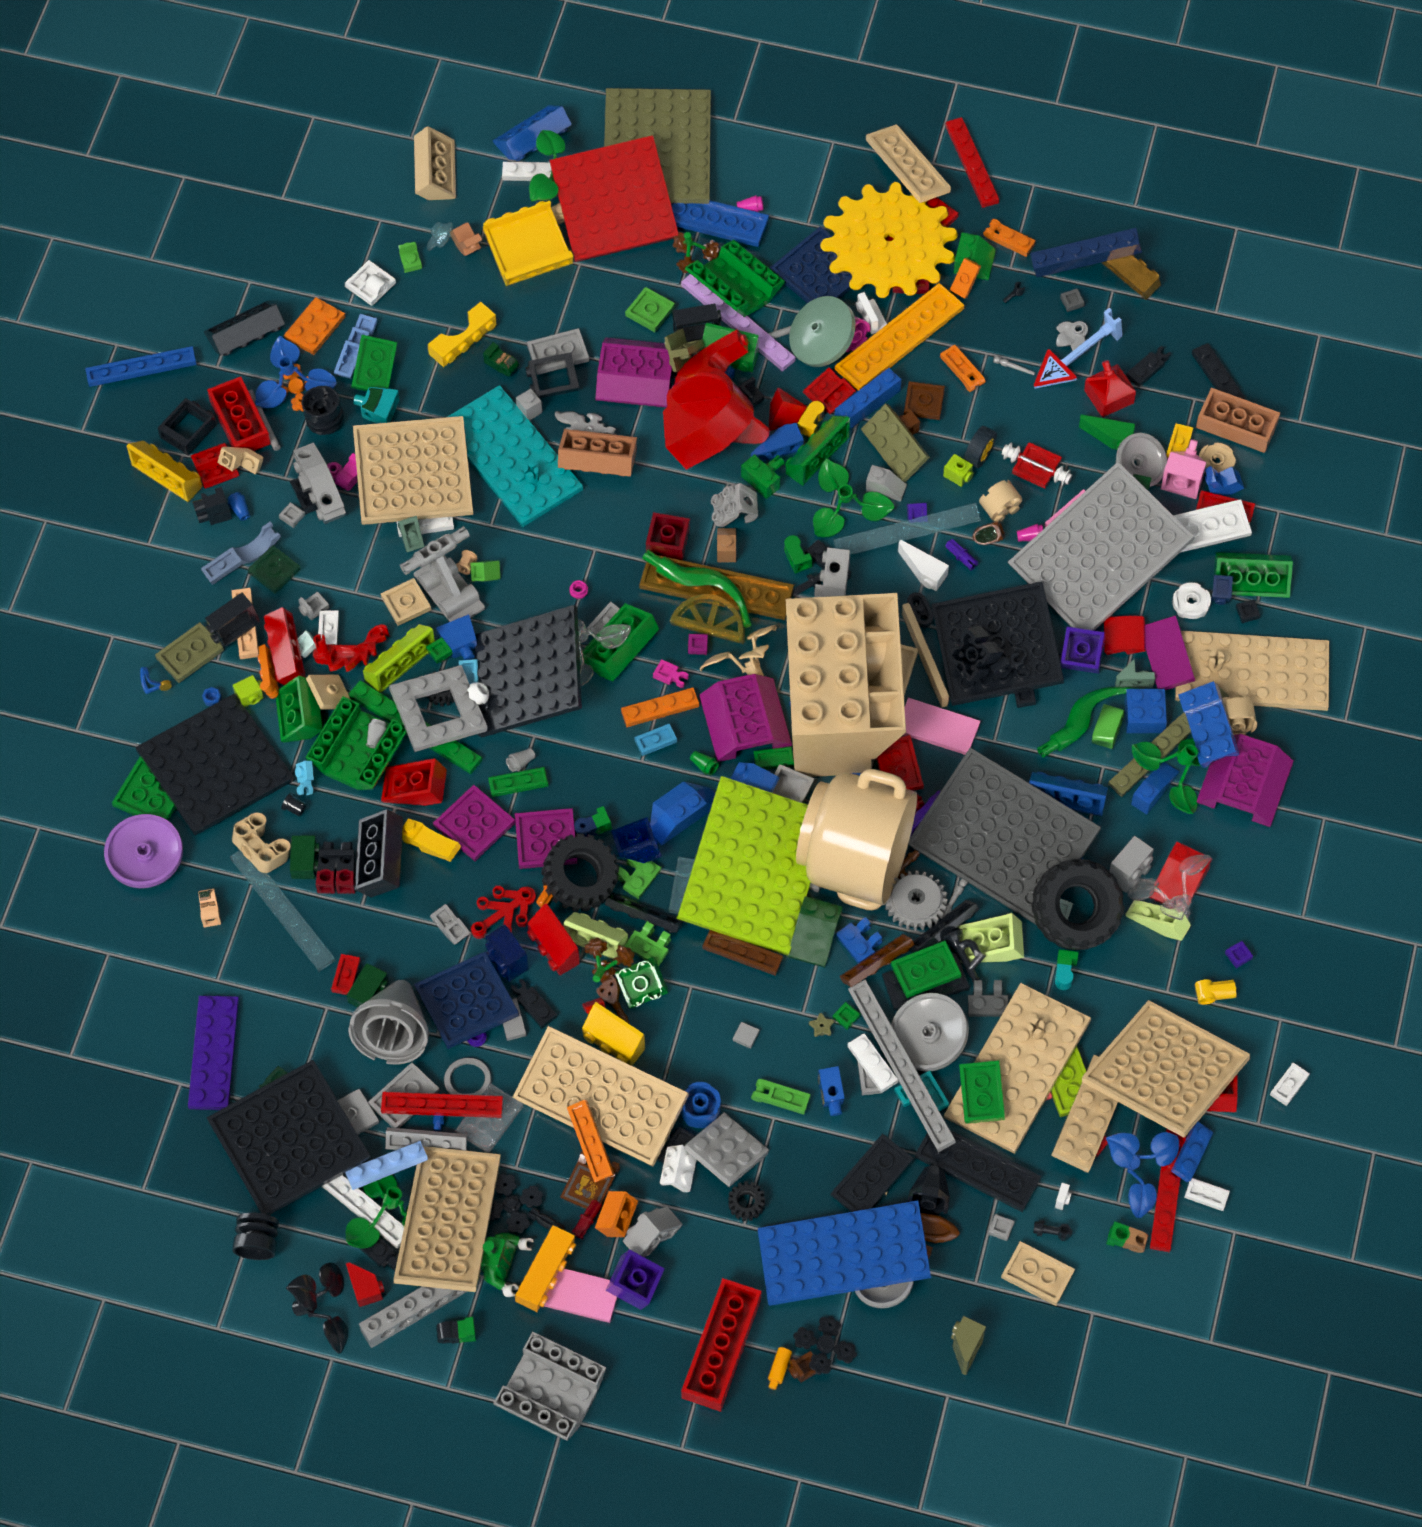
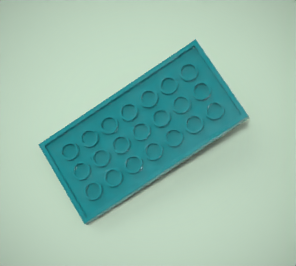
[446,385,583,527]

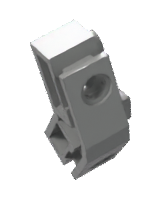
[293,443,346,524]
[814,548,850,597]

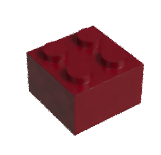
[646,512,690,561]

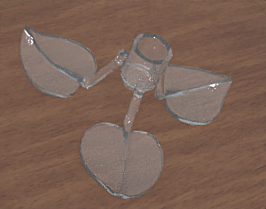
[578,620,631,686]
[1127,855,1212,920]

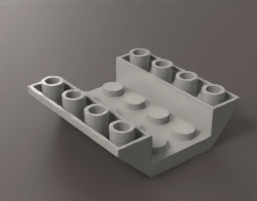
[493,1332,606,1441]

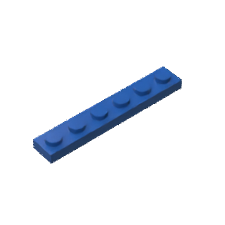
[85,346,197,387]

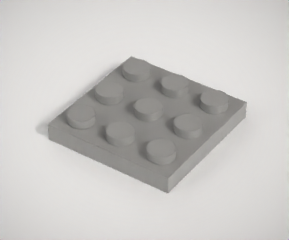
[684,1113,769,1187]

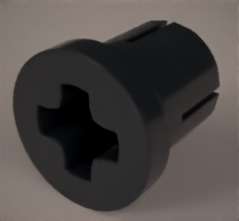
[281,792,307,817]

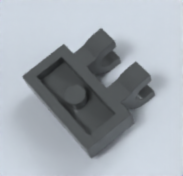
[968,980,1008,1017]

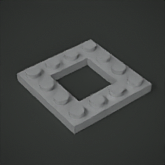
[389,665,488,752]

